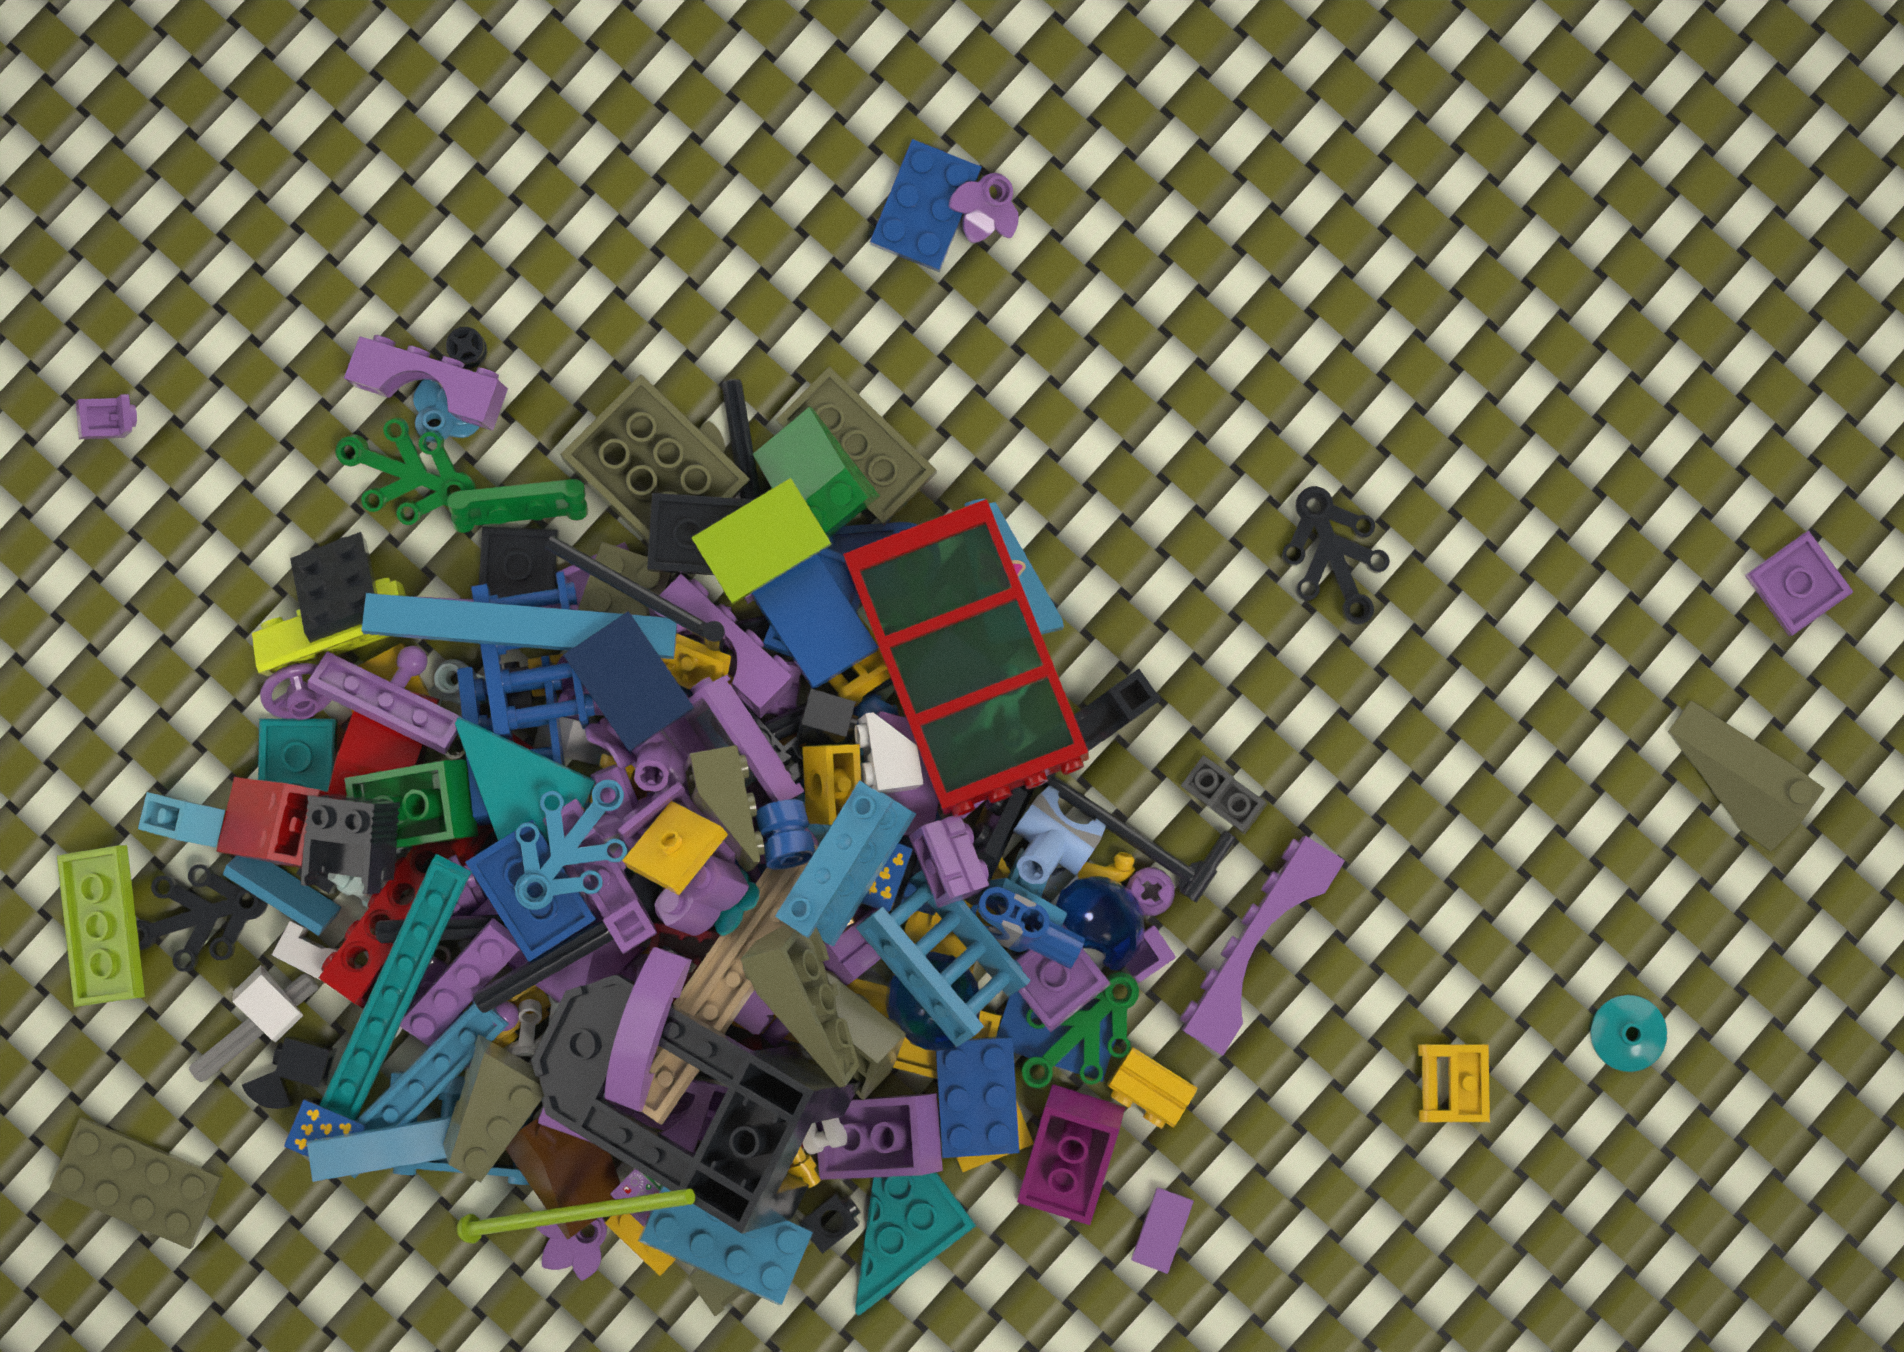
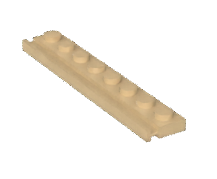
[642,845,818,1125]

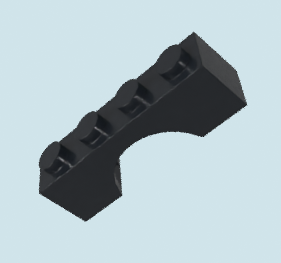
[1013,669,1161,791]

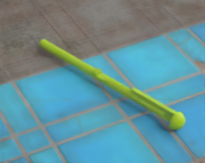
[457,1189,695,1244]

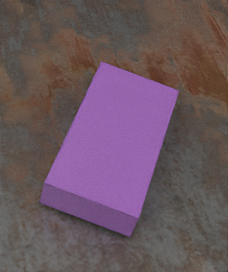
[1131,1187,1194,1274]

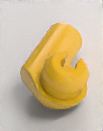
[1078,852,1135,887]

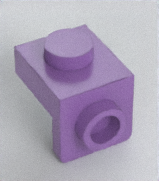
[75,394,137,439]

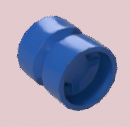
[755,799,816,870]

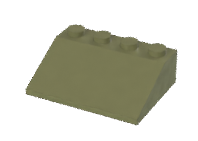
[560,374,750,544]

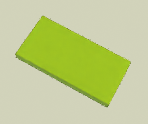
[57,845,145,1007]

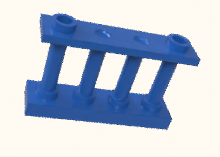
[471,571,596,741]
[457,656,565,826]

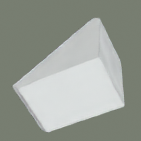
[533,717,610,766]
[233,965,304,1042]

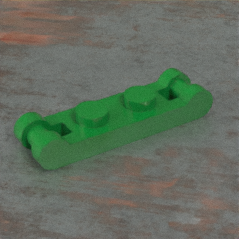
[447,479,588,533]

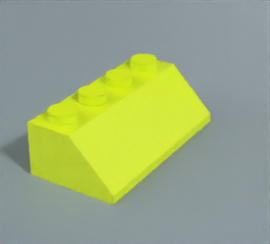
[252,578,406,677]

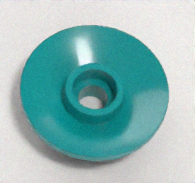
[1590,995,1667,1072]

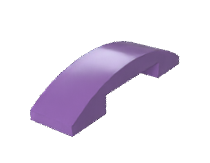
[543,799,657,954]
[604,947,692,1112]

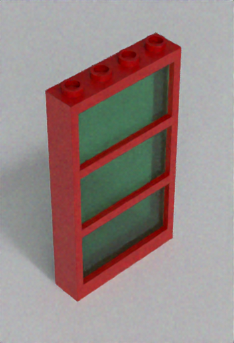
[843,499,1089,817]

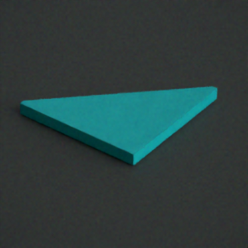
[455,717,596,842]
[855,1172,976,1316]

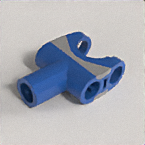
[971,887,1085,969]

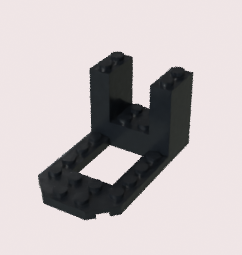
[531,974,861,1234]

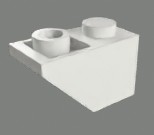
[855,712,923,794]

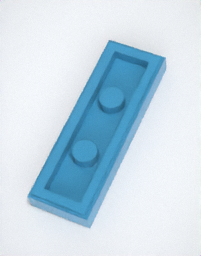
[223,856,341,936]

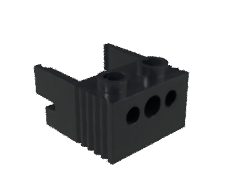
[301,794,400,894]

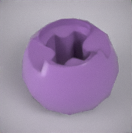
[1127,868,1175,916]

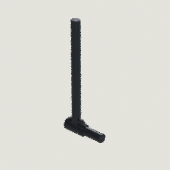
[545,535,725,652]
[1042,776,1237,903]

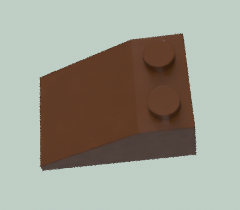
[506,1117,621,1240]

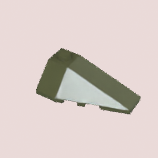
[740,924,860,1088]

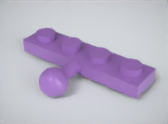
[308,646,462,755]
[401,918,520,1047]

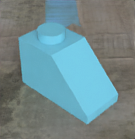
[138,792,225,847]

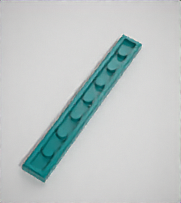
[320,854,472,1121]

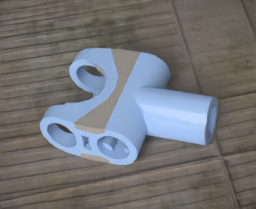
[1013,785,1106,884]

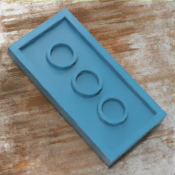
[638,1185,813,1305]

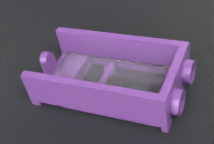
[664,675,804,828]

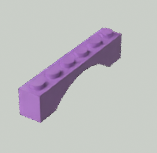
[1180,836,1345,1056]

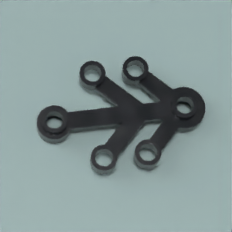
[1281,486,1390,625]
[136,864,268,972]

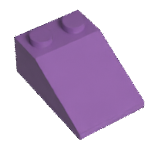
[816,1093,943,1180]

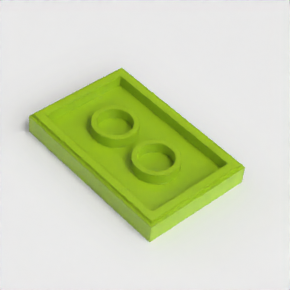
[691,478,831,605]

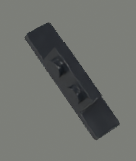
[963,785,1034,905]

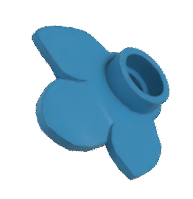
[413,379,480,443]

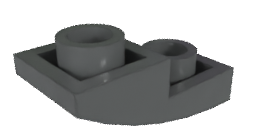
[1181,755,1267,834]

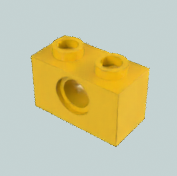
[803,744,861,825]

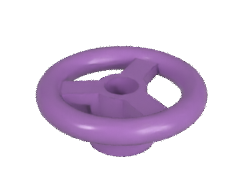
[260,663,332,720]

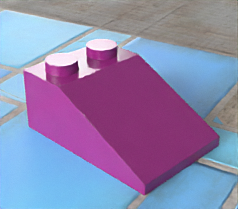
[1017,1084,1126,1225]

